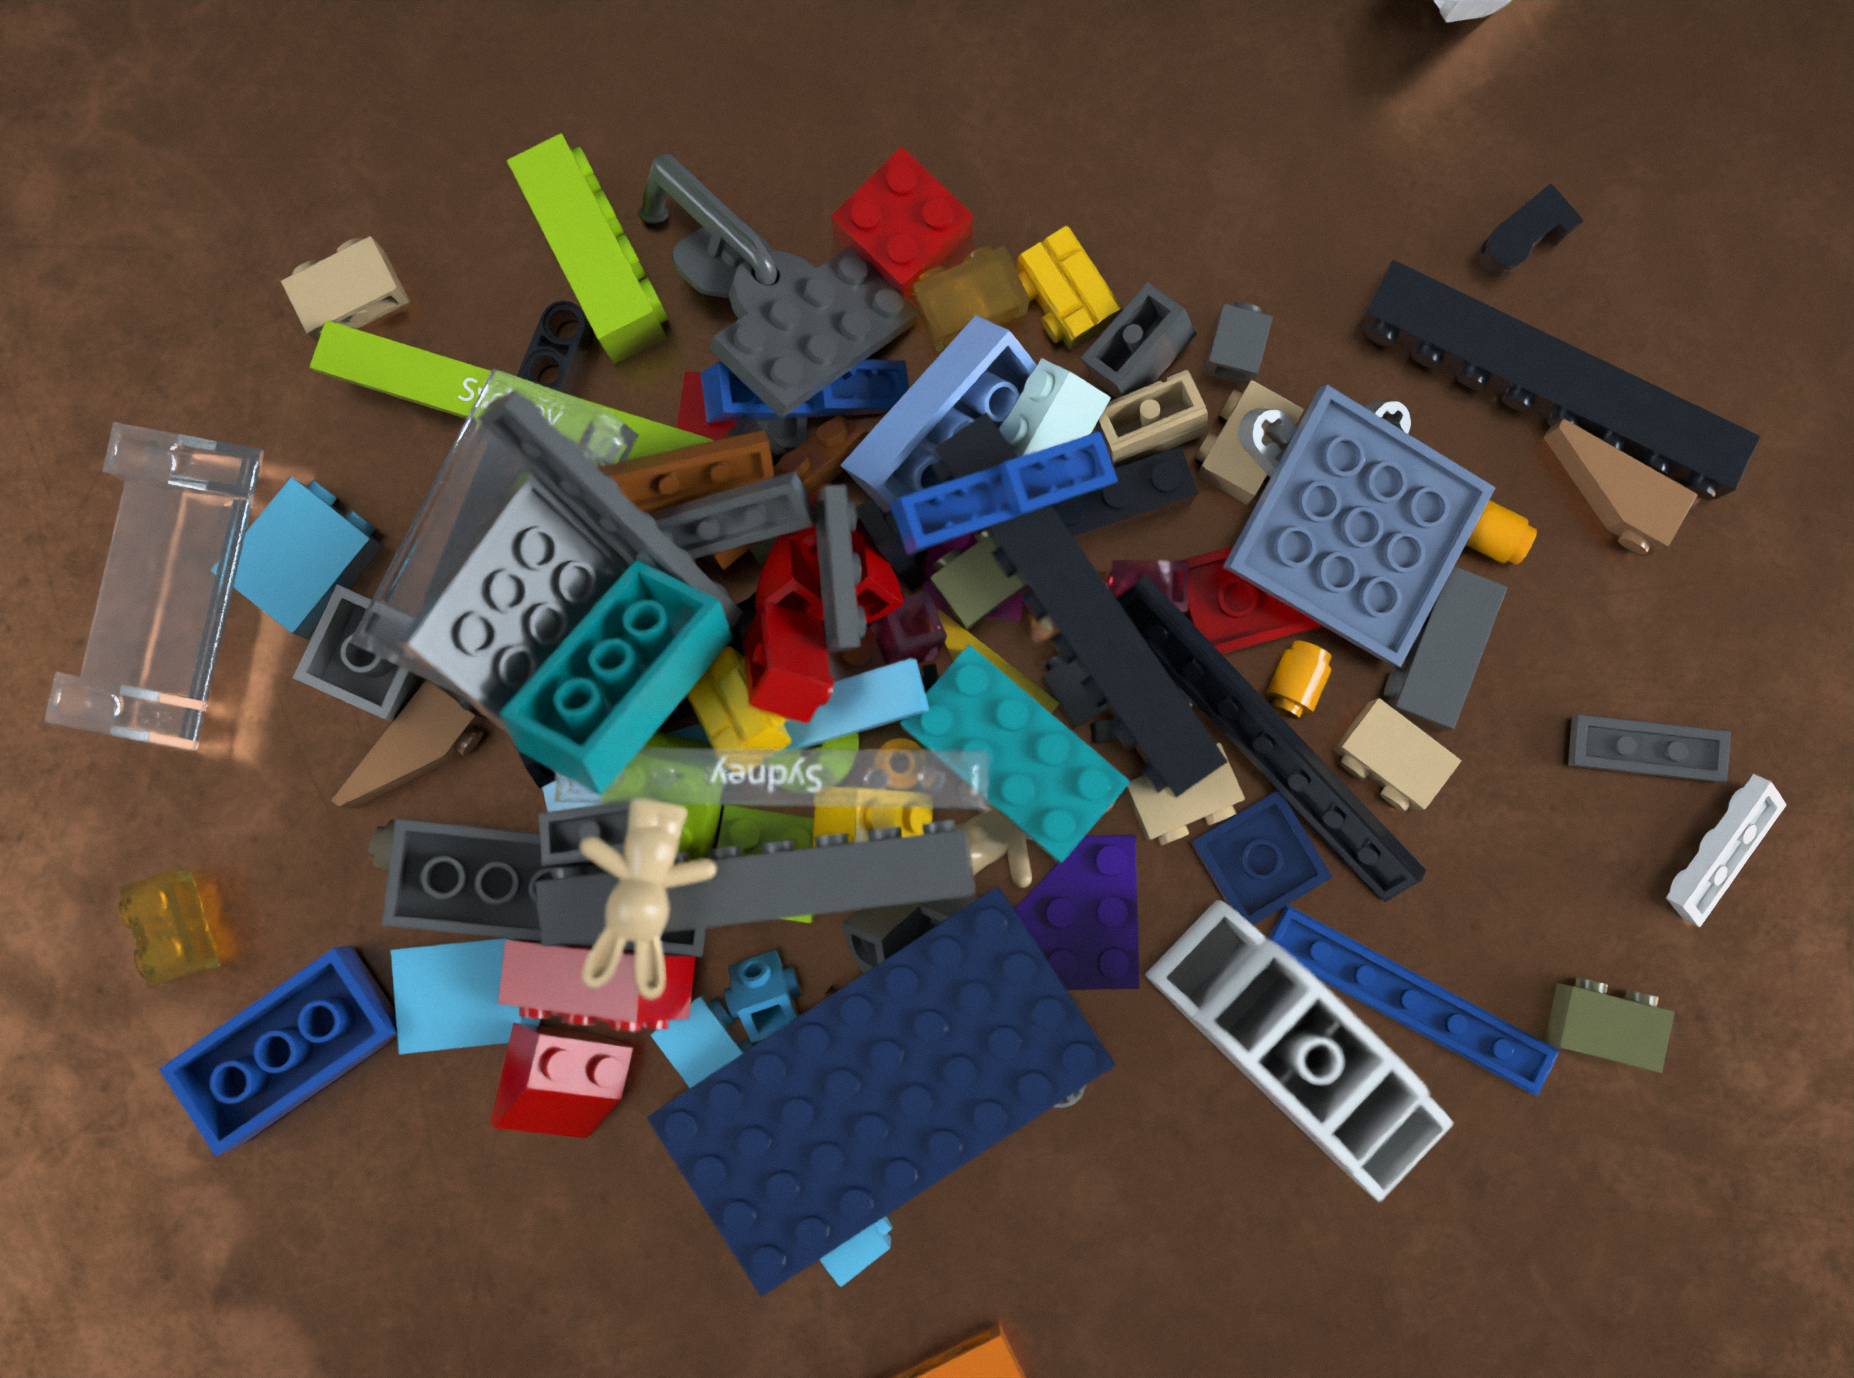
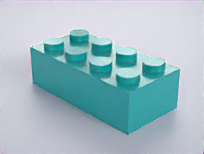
[499,560,733,796]
[900,644,1131,864]

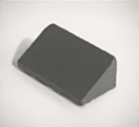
[539,800,631,869]

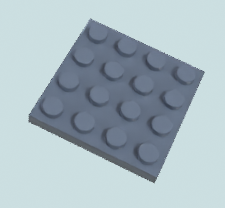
[1223,385,1496,667]

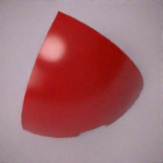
[756,483,904,623]

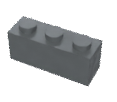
[1384,566,1508,732]

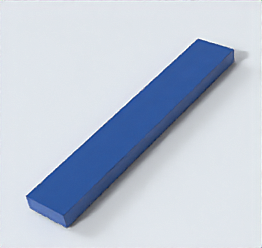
[1266,905,1560,1097]

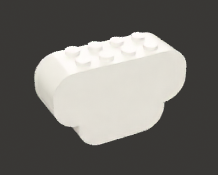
[1145,900,1453,1203]

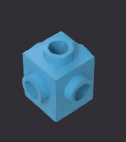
[724,950,802,1043]

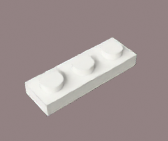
[1666,774,1786,928]

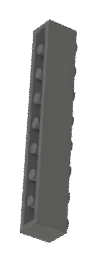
[535,820,976,947]

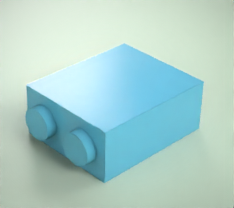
[214,476,383,639]
[391,937,540,1054]

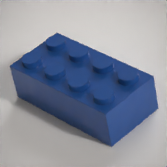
[159,945,398,1157]

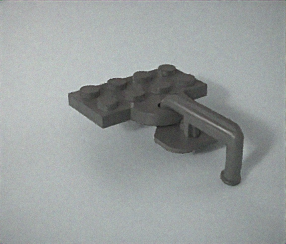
[638,153,920,419]

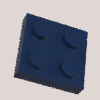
[1190,790,1333,926]

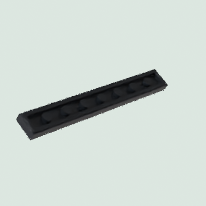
[1116,574,1427,902]

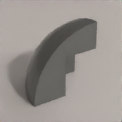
[842,895,979,974]

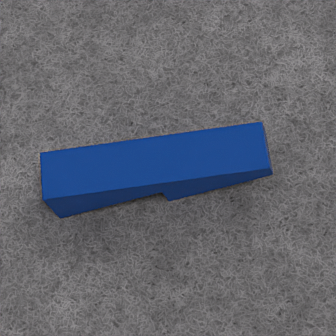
[701,359,909,423]
[890,431,1118,555]

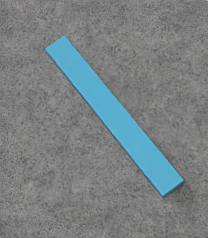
[542,659,929,812]

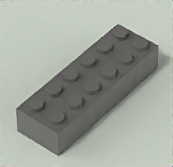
[382,819,710,957]

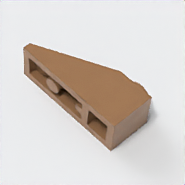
[1544,419,1698,555]
[331,678,487,808]

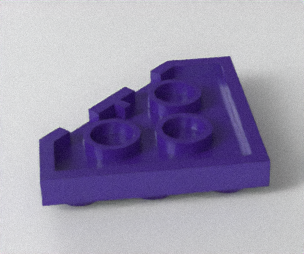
[1014,835,1140,990]

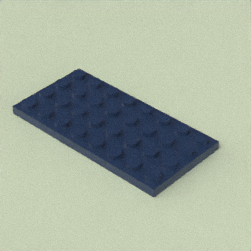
[646,885,1116,1297]

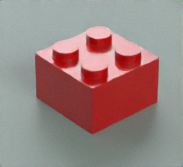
[831,146,973,300]

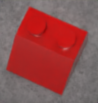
[489,1022,633,1138]

